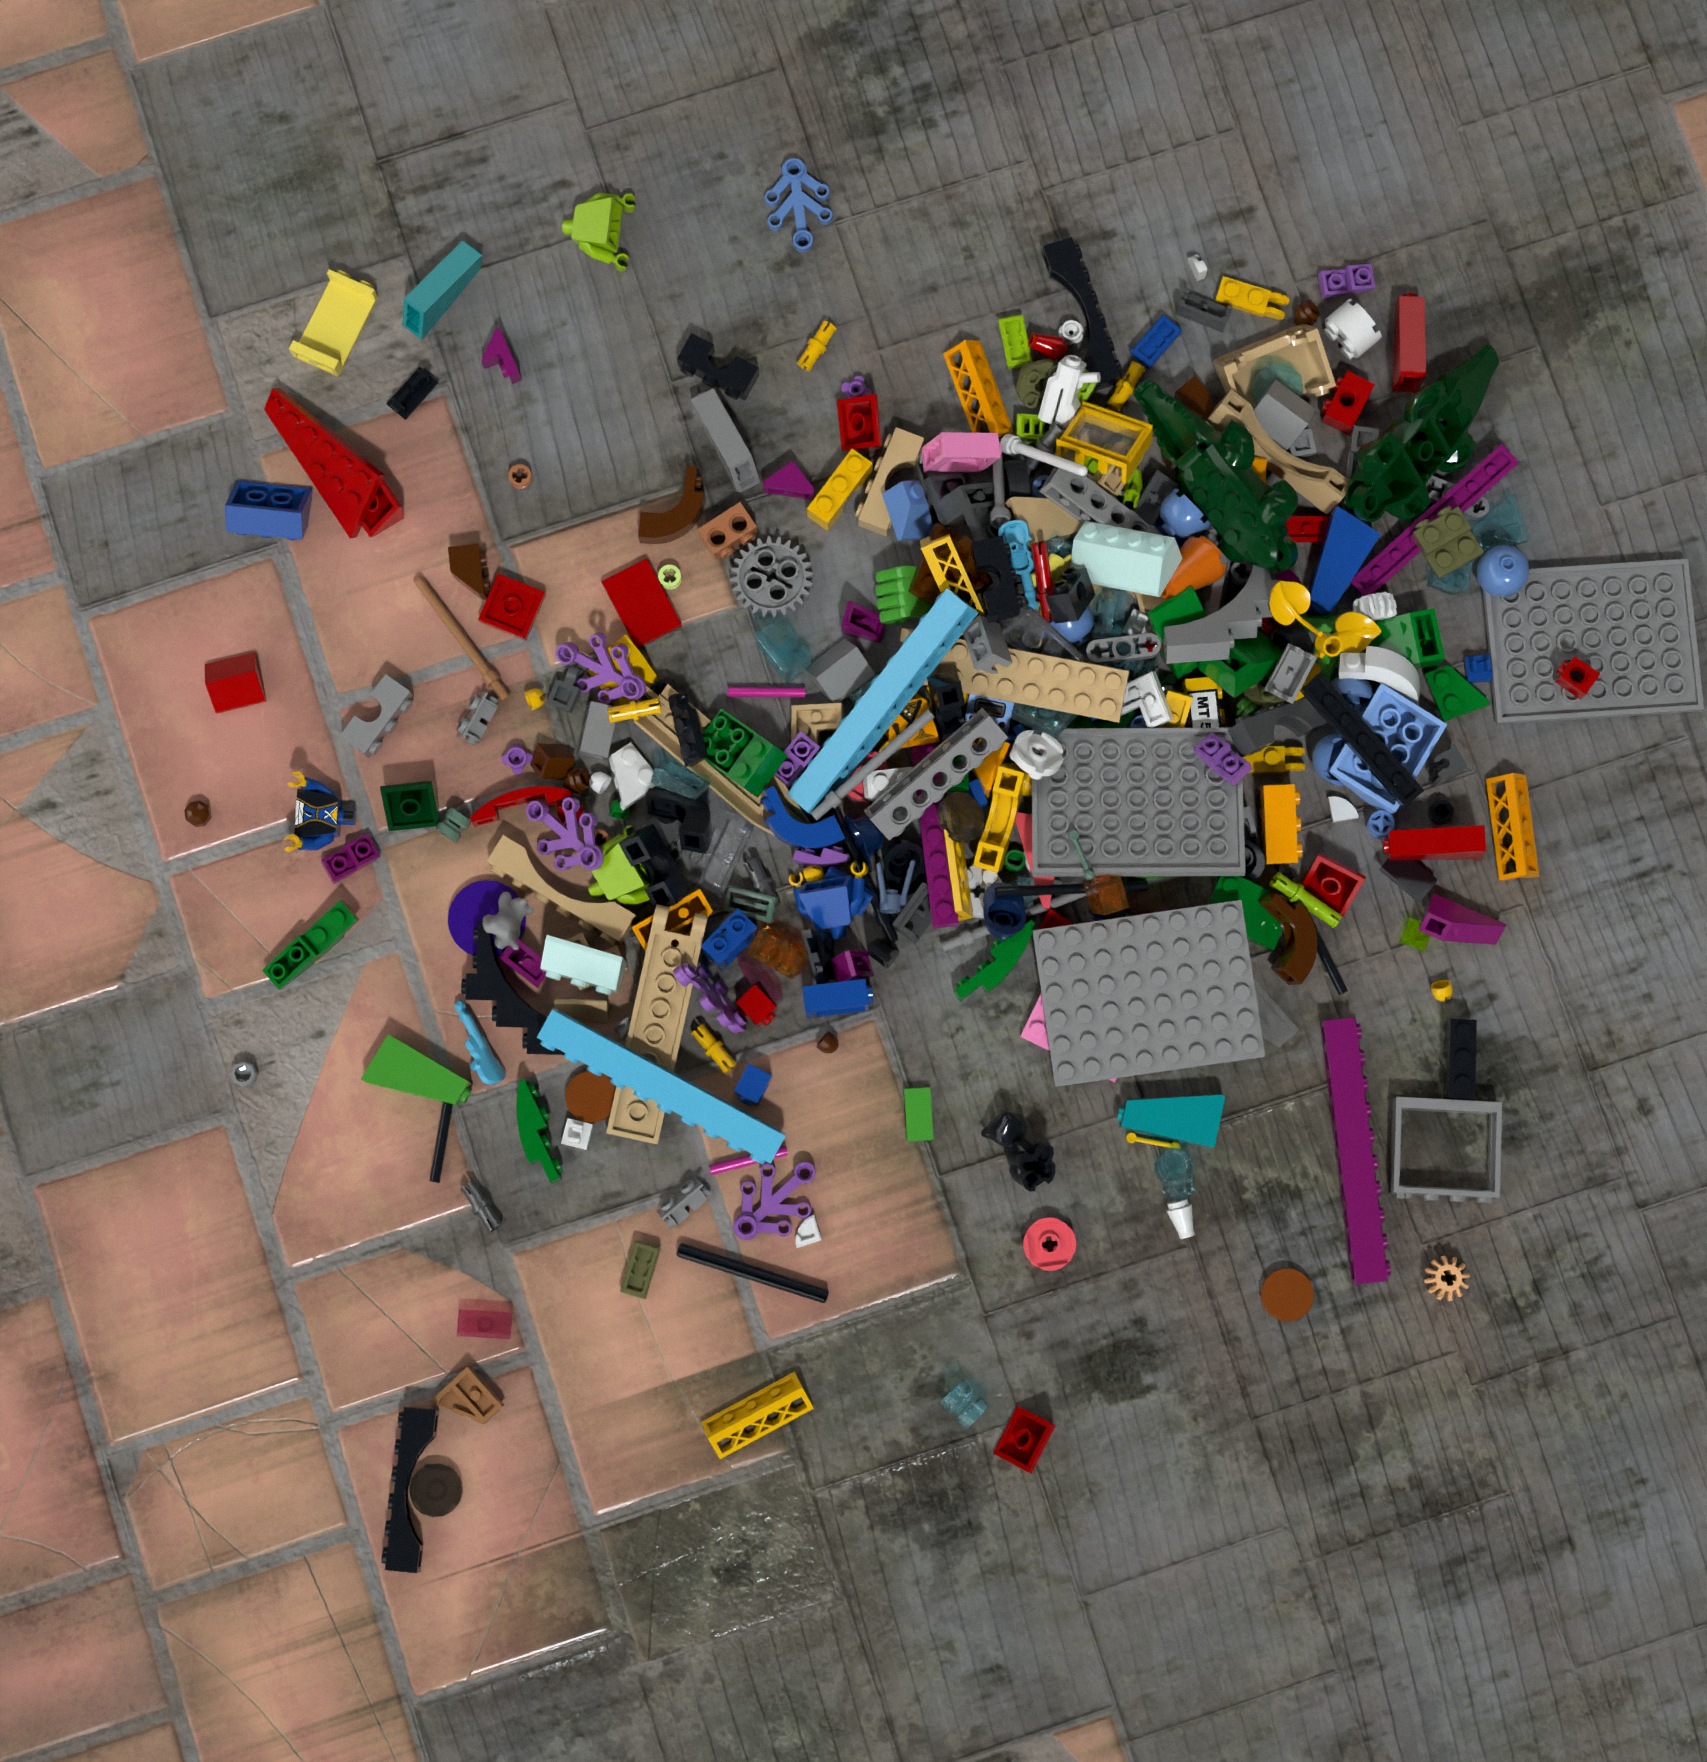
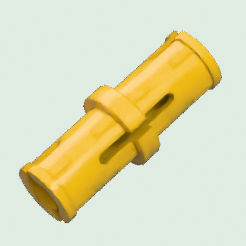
[797,320,837,372]
[1106,362,1146,413]
[607,697,662,724]
[691,1023,737,1074]

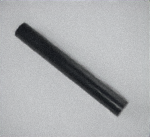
[429,1103,453,1183]

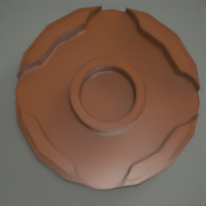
[565,1071,616,1123]
[1260,1269,1314,1321]

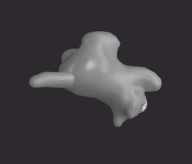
[483,892,534,950]

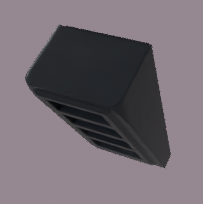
[868,938,899,969]

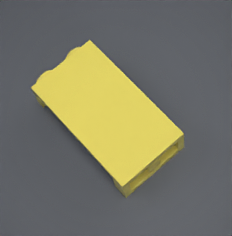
[289,269,378,377]

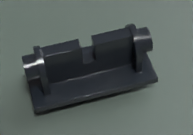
[386,366,439,420]

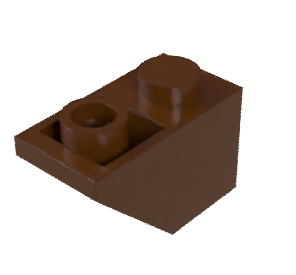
[448,543,490,600]

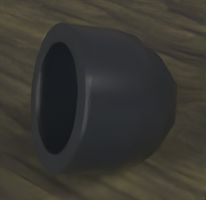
[653,677,676,696]

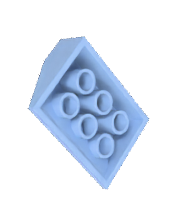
[1329,683,1447,814]

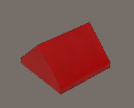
[837,394,882,451]
[362,465,404,538]
[205,652,267,714]
[1302,853,1366,917]
[993,1406,1056,1474]

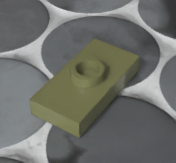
[620,1241,661,1299]

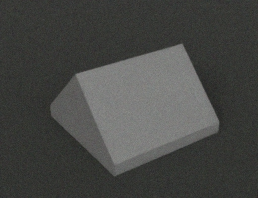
[1253,379,1316,451]
[804,638,876,703]

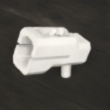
[1038,355,1101,428]

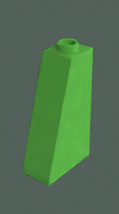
[361,1034,472,1106]

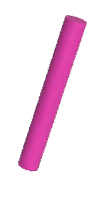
[728,687,805,697]
[709,1146,788,1175]

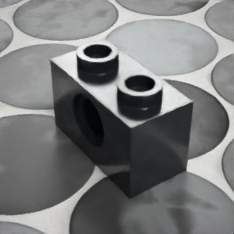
[1045,567,1096,624]

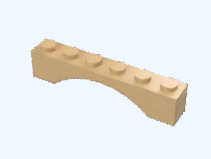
[1207,389,1349,514]
[487,835,638,945]

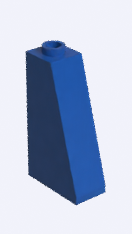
[1308,506,1381,615]

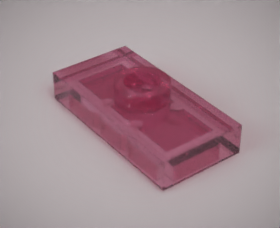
[457,1309,513,1339]

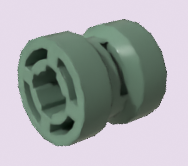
[435,807,471,843]

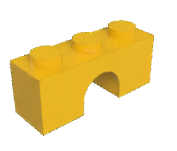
[807,449,873,531]

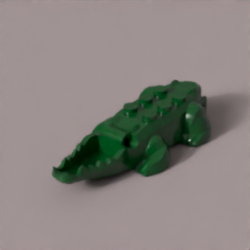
[1345,345,1499,522]
[1132,379,1298,573]

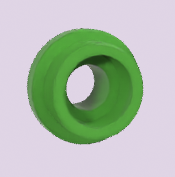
[1236,697,1260,716]

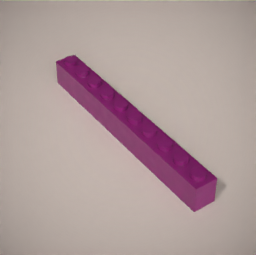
[1320,1017,1391,1285]

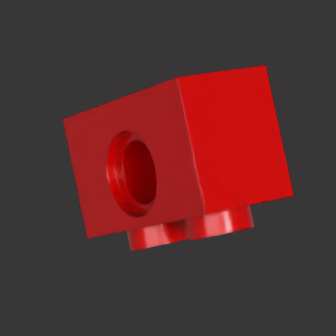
[1321,371,1375,435]

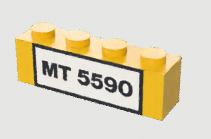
[1183,677,1225,728]

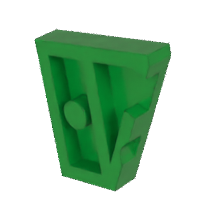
[1423,665,1490,722]

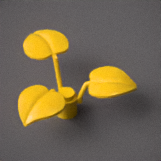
[1269,580,1382,701]

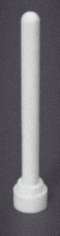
[1000,434,1088,476]

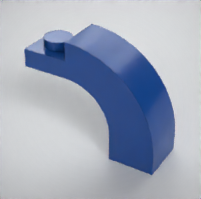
[761,786,845,850]

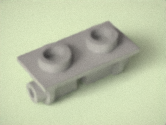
[456,692,499,746]
[657,1177,710,1228]

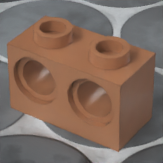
[697,502,758,560]

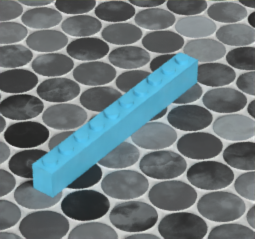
[787,588,979,814]
[537,1008,786,1164]

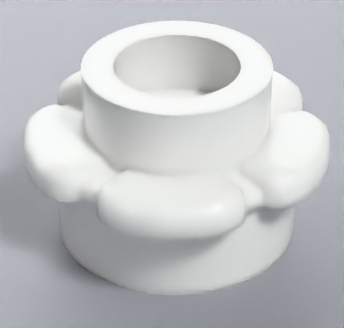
[1059,320,1084,345]

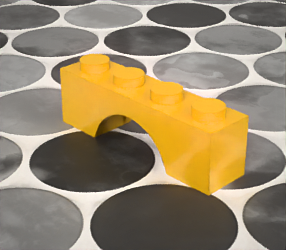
[973,762,1028,873]

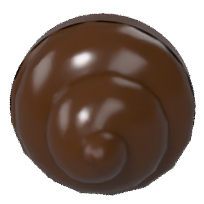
[1294,300,1320,326]
[563,768,590,794]

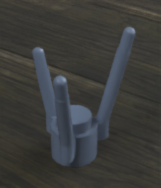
[876,859,915,914]

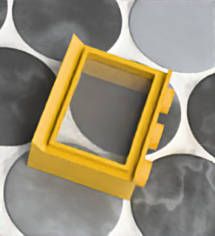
[1056,401,1153,484]

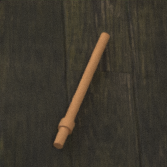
[413,576,510,702]

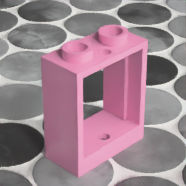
[921,432,1002,473]

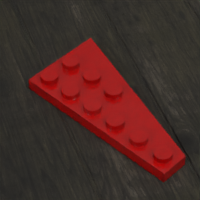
[264,388,385,539]

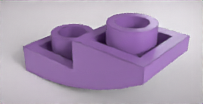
[1317,264,1376,298]
[774,731,821,787]
[1193,732,1252,786]
[792,846,849,867]

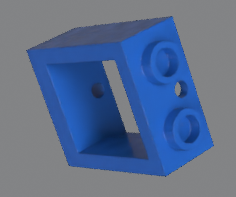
[701,909,759,972]
[802,979,873,1018]

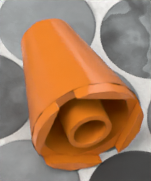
[1160,536,1226,599]

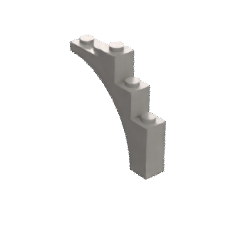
[1163,564,1280,664]

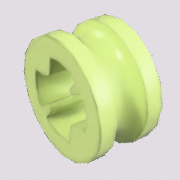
[658,565,682,590]

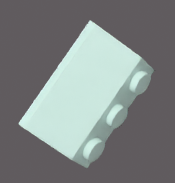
[540,935,627,996]

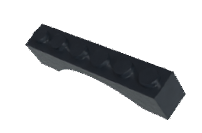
[1042,237,1123,392]
[381,1407,439,1573]

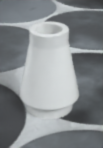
[1166,1198,1195,1239]

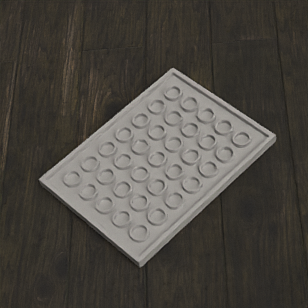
[1483,559,1704,725]
[1032,728,1245,877]
[1032,900,1265,1087]

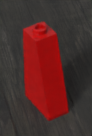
[1392,293,1426,393]
[1383,825,1486,861]

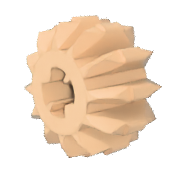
[1423,1256,1470,1301]

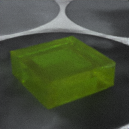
[1399,918,1431,952]

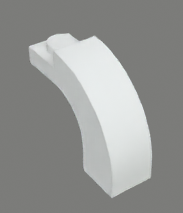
[1339,646,1420,706]

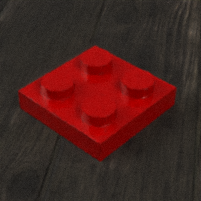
[478,573,546,641]

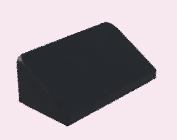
[1379,858,1437,903]

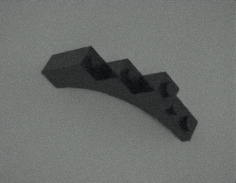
[461,921,565,1055]

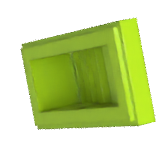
[1016,413,1056,443]

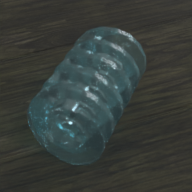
[1105,633,1161,681]

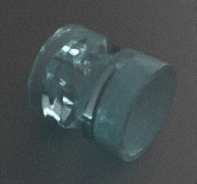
[939,1379,990,1430]

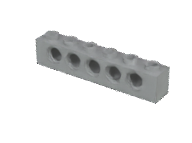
[1039,467,1180,549]
[864,708,1008,840]

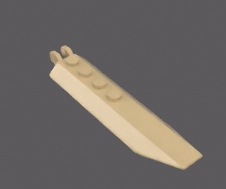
[629,684,811,849]

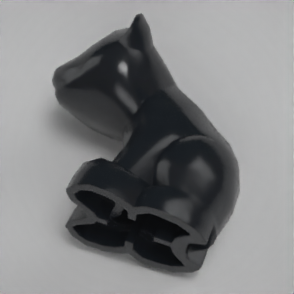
[981,1112,1056,1191]

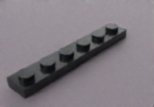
[1300,672,1424,808]

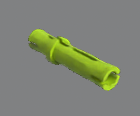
[1270,872,1342,928]

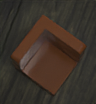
[530,744,575,780]

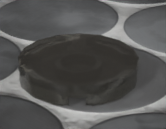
[937,792,985,843]
[409,1463,463,1517]

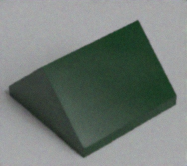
[380,781,440,831]

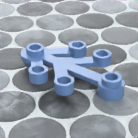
[765,158,833,253]

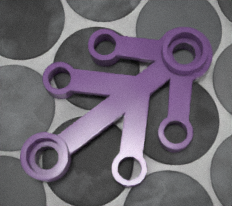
[556,632,646,705]
[526,797,604,870]
[673,962,748,1034]
[733,1162,815,1240]

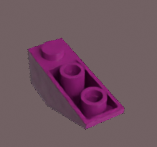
[1418,893,1506,945]

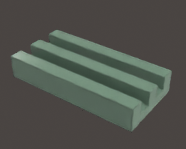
[723,885,779,923]

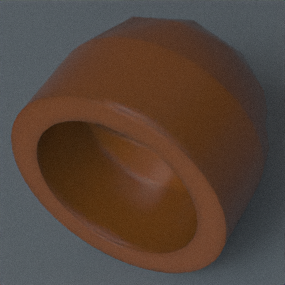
[816,1031,839,1054]

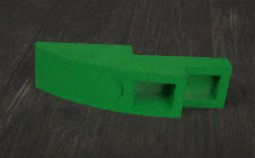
[262,900,360,990]
[954,920,1035,1001]
[516,1079,563,1184]

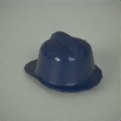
[845,815,884,873]
[983,882,1026,942]

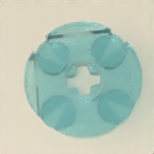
[1251,363,1303,404]

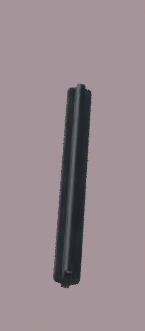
[677,1243,829,1303]

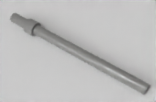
[811,710,934,820]
[940,893,1089,952]

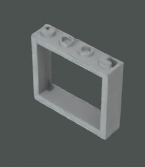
[1390,1097,1502,1204]

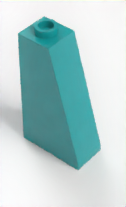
[402,240,482,340]
[1116,1095,1225,1149]

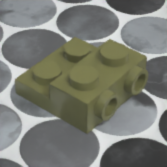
[1412,506,1484,580]

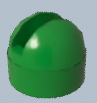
[609,799,630,819]
[1004,850,1026,872]

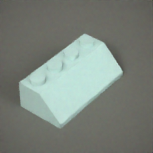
[1070,521,1183,597]

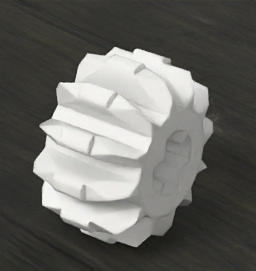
[1352,592,1397,622]

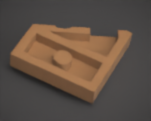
[431,1366,505,1424]

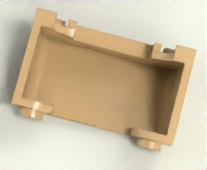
[1213,324,1336,409]

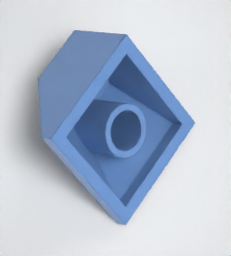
[882,480,933,541]

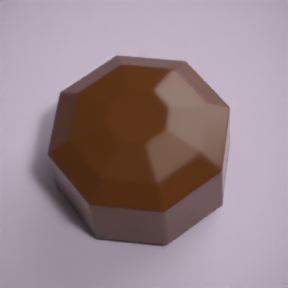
[184,801,211,827]

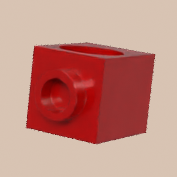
[1555,656,1600,700]
[736,985,777,1028]

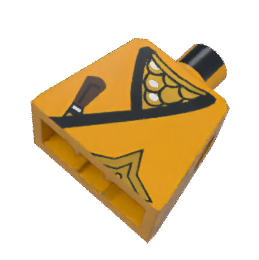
[889,695,939,749]

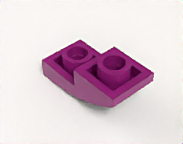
[321,834,380,884]

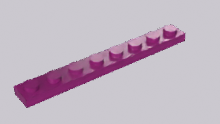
[1350,444,1519,596]
[911,743,959,929]

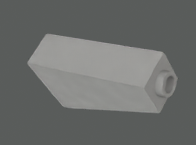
[691,388,760,494]

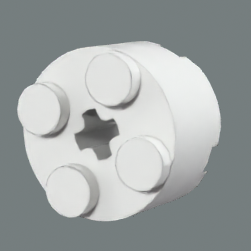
[1324,299,1382,360]

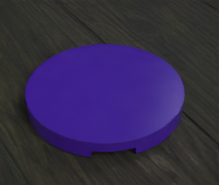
[448,880,526,957]

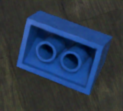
[225,480,313,540]

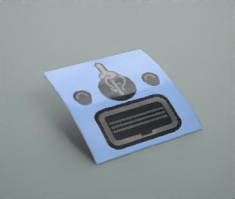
[965,694,1014,735]

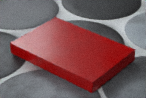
[601,558,682,649]

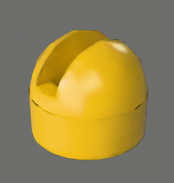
[524,688,546,711]
[803,865,824,882]
[1430,980,1453,1002]

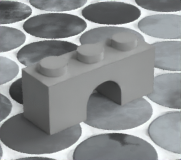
[340,674,414,758]

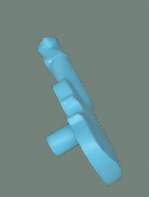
[998,520,1039,611]
[454,1000,506,1085]

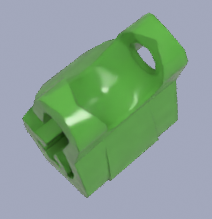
[875,566,935,625]

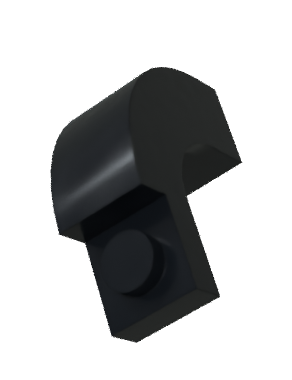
[645,786,713,854]

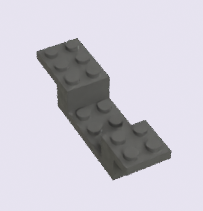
[923,473,1041,654]

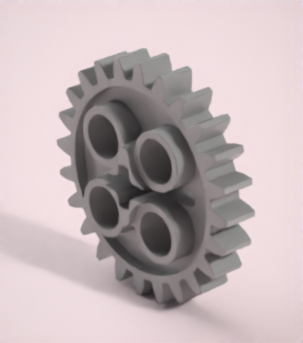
[730,536,813,620]

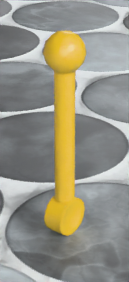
[1126,1133,1181,1152]

